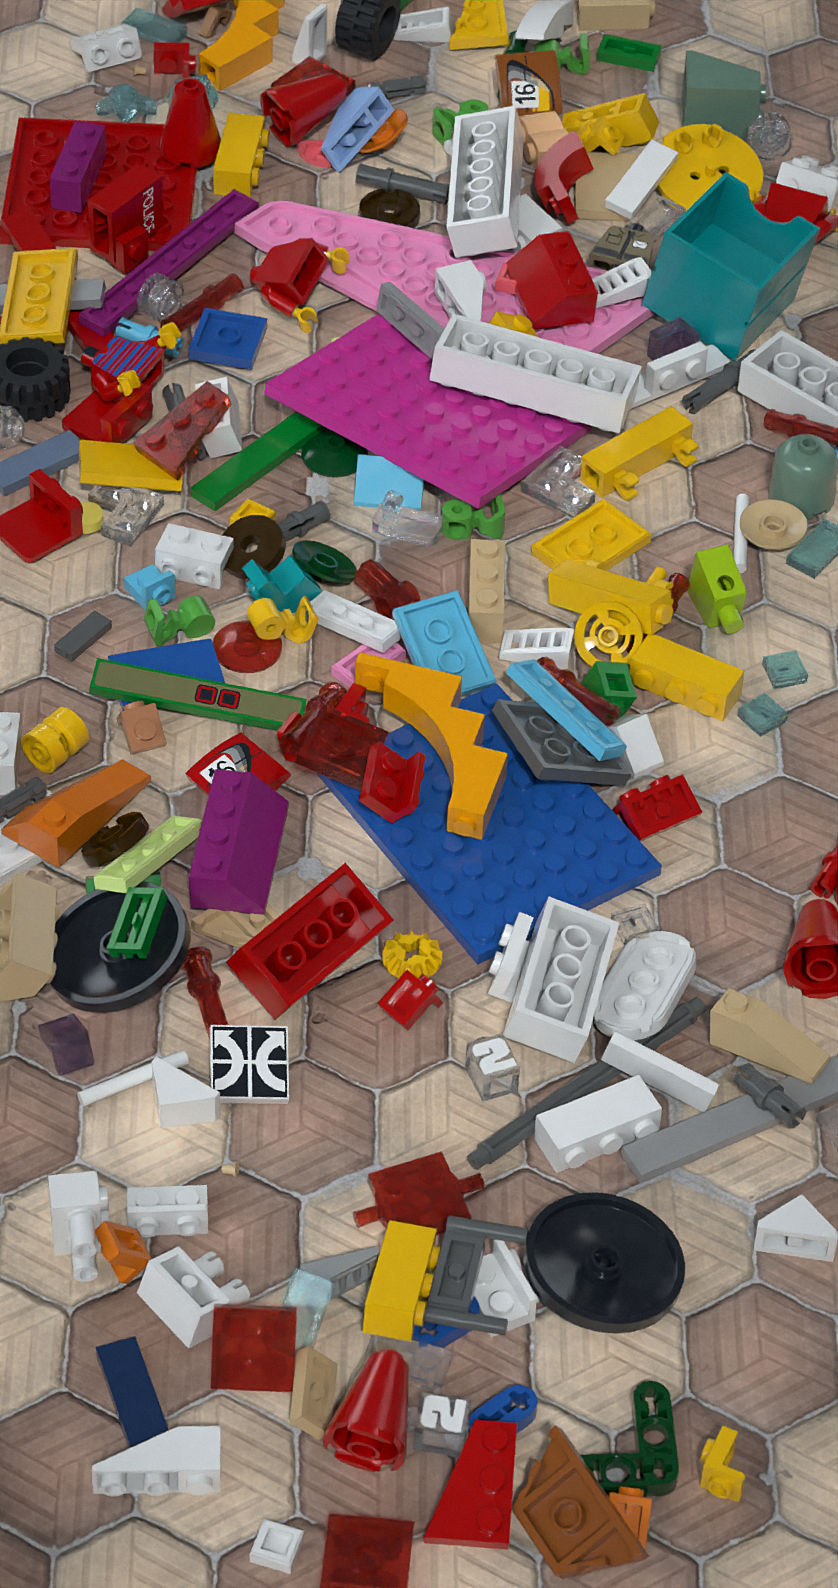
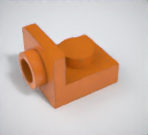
[95,1221,151,1284]
[609,1487,652,1549]

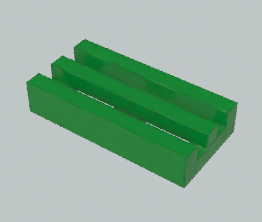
[596,34,662,72]
[107,887,168,958]

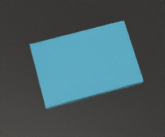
[392,590,497,697]

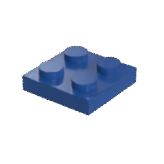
[188,308,267,370]

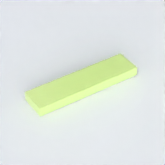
[93,816,203,893]

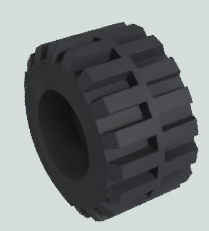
[335,0,401,60]
[0,337,71,422]

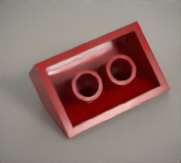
[506,231,598,329]

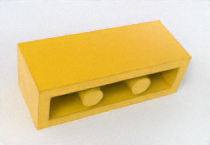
[213,112,270,197]
[629,634,745,721]
[363,1220,441,1342]

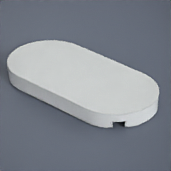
[593,931,696,1040]

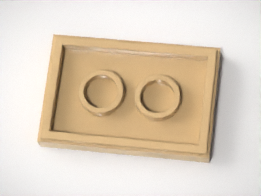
[575,152,638,221]

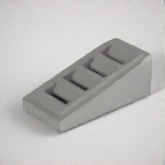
[299,1246,380,1310]

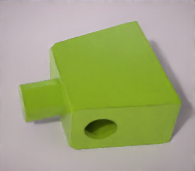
[686,544,747,634]

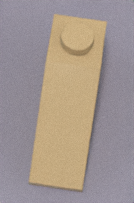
[710,988,830,1084]

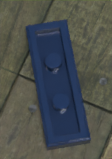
[96,1336,169,1448]

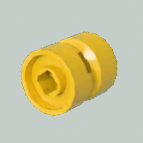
[21,707,90,774]

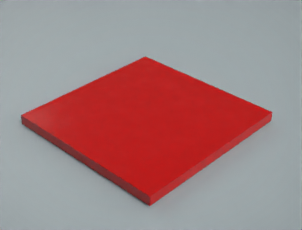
[0,117,198,251]

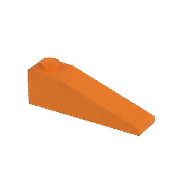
[1,759,151,868]

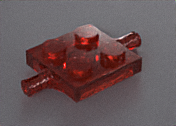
[353,1151,485,1235]

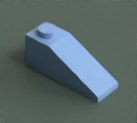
[321,87,395,172]

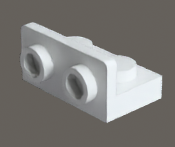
[69,24,142,72]
[127,1185,208,1238]
[474,1240,540,1337]

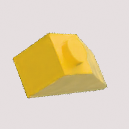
[561,93,660,147]

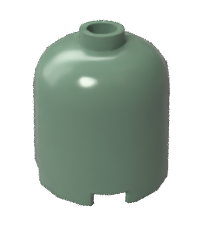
[768,434,838,520]

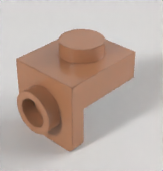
[117,701,167,755]

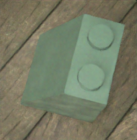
[681,50,766,139]

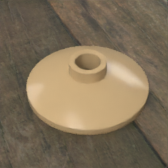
[740,499,808,549]

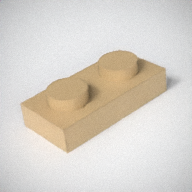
[289,1346,337,1440]

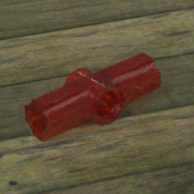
[354,559,421,621]

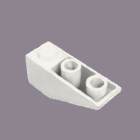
[92,1426,221,1496]

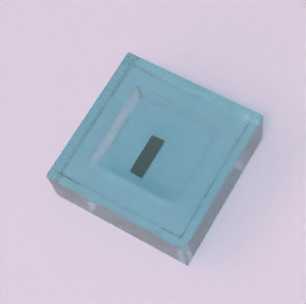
[762,650,808,689]
[737,693,788,737]

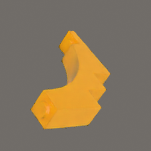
[355,652,508,840]

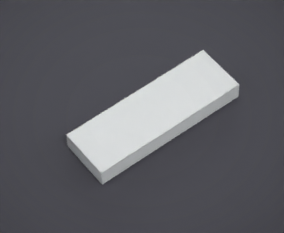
[605,140,678,220]
[305,590,402,653]
[601,1032,719,1112]

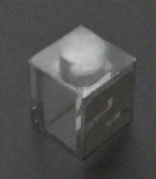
[465,1033,520,1102]
[407,1392,471,1457]

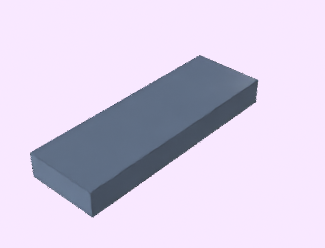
[0,430,79,496]

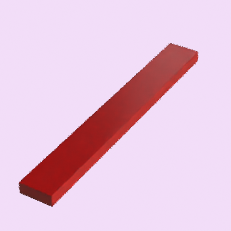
[1,209,115,351]

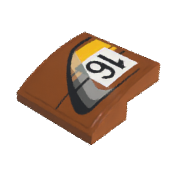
[495,50,563,116]

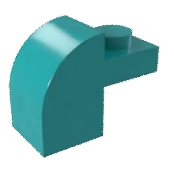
[242,555,322,613]

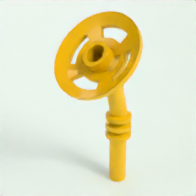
[574,567,667,667]

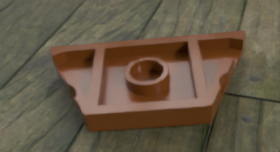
[512,1426,649,1579]

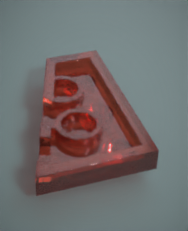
[133,381,232,481]

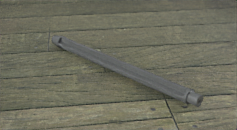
[467,997,706,1170]

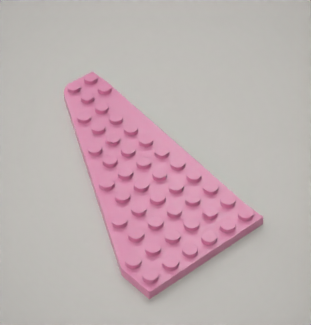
[235,201,656,354]

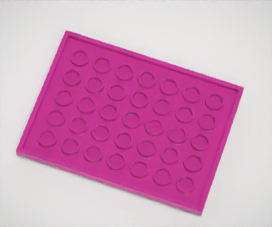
[264,314,592,509]

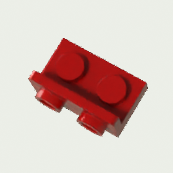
[359,741,426,823]
[612,774,703,842]

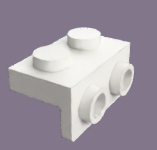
[155,523,234,589]
[488,912,534,1003]

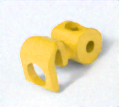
[247,595,319,644]

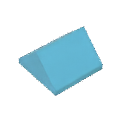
[354,454,425,512]

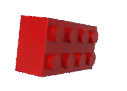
[226,862,394,1020]

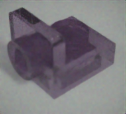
[647,317,700,361]
[38,1013,95,1076]

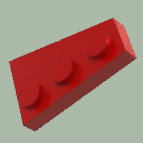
[423,1420,517,1550]

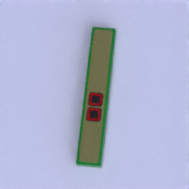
[89,658,307,731]

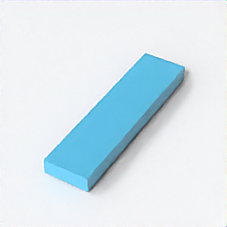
[506,659,627,761]

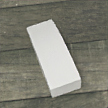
[516,0,574,40]

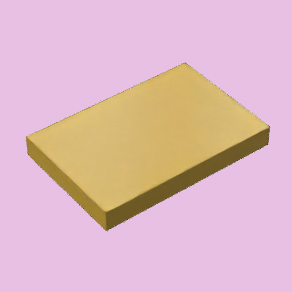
[78,440,183,491]
[531,498,651,571]

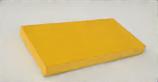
[0,248,78,344]

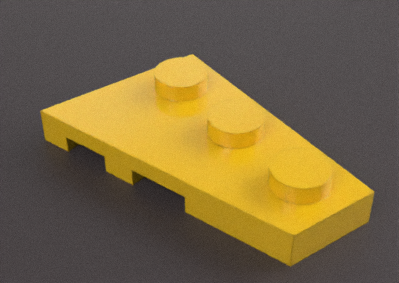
[449,0,508,50]

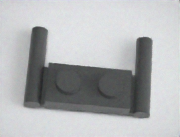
[424,1216,529,1335]

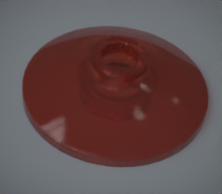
[212,620,282,673]

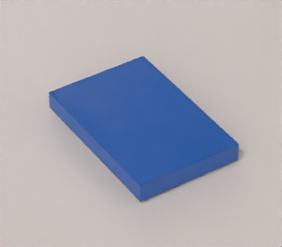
[108,638,225,711]

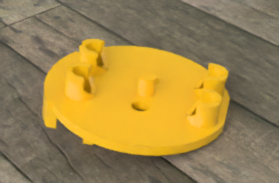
[657,124,763,212]

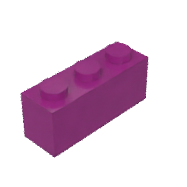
[50,121,106,213]

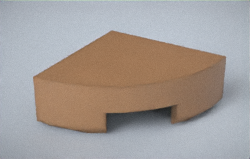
[198,6,232,38]

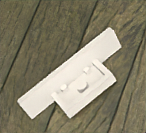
[631,341,730,409]

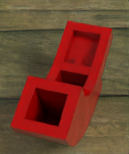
[534,130,594,224]

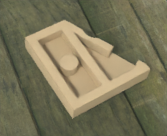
[192,904,280,948]

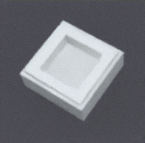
[250,1519,304,1574]

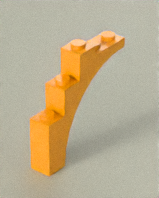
[199,0,284,91]

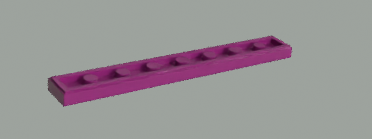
[78,189,259,337]

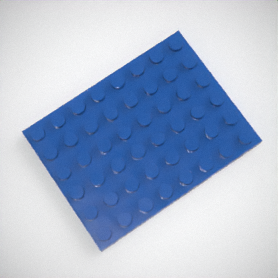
[317,683,662,965]

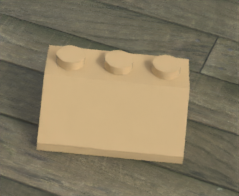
[0,873,59,1002]

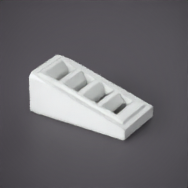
[292,3,327,69]
[393,7,454,43]
[592,257,652,308]
[499,628,575,670]

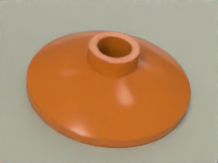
[359,109,408,153]

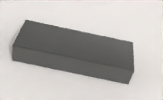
[54,610,112,662]

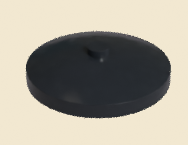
[50,881,191,1012]
[523,1192,685,1334]

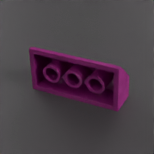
[189,769,289,915]

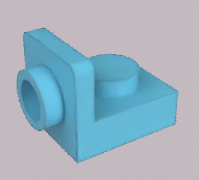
[124,564,176,611]

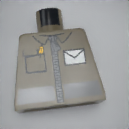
[588,223,654,271]

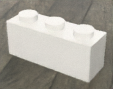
[534,1075,662,1173]

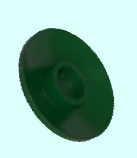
[301,431,368,477]
[292,540,357,583]

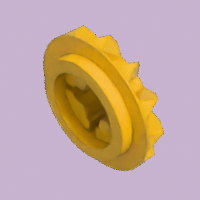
[382,929,443,978]

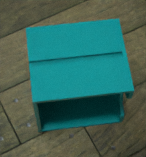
[642,172,820,361]

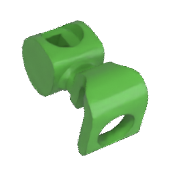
[535,33,590,75]
[432,99,488,146]
[442,494,505,540]
[144,596,215,646]

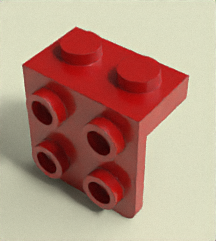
[62,382,153,443]
[0,468,83,563]

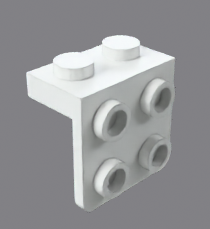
[776,155,838,216]

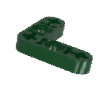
[580,1381,679,1497]

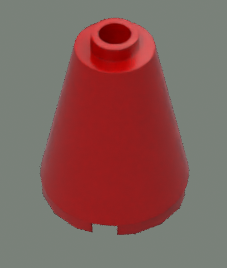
[260,73,348,147]
[160,78,221,168]
[783,899,838,999]
[323,1349,409,1472]

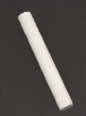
[733,494,749,574]
[77,1050,189,1107]

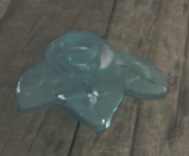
[96,84,157,123]

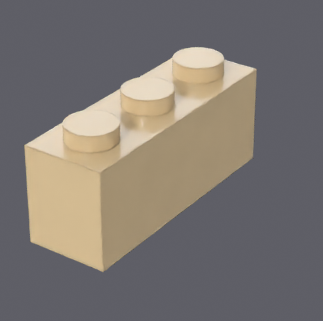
[468,539,505,643]

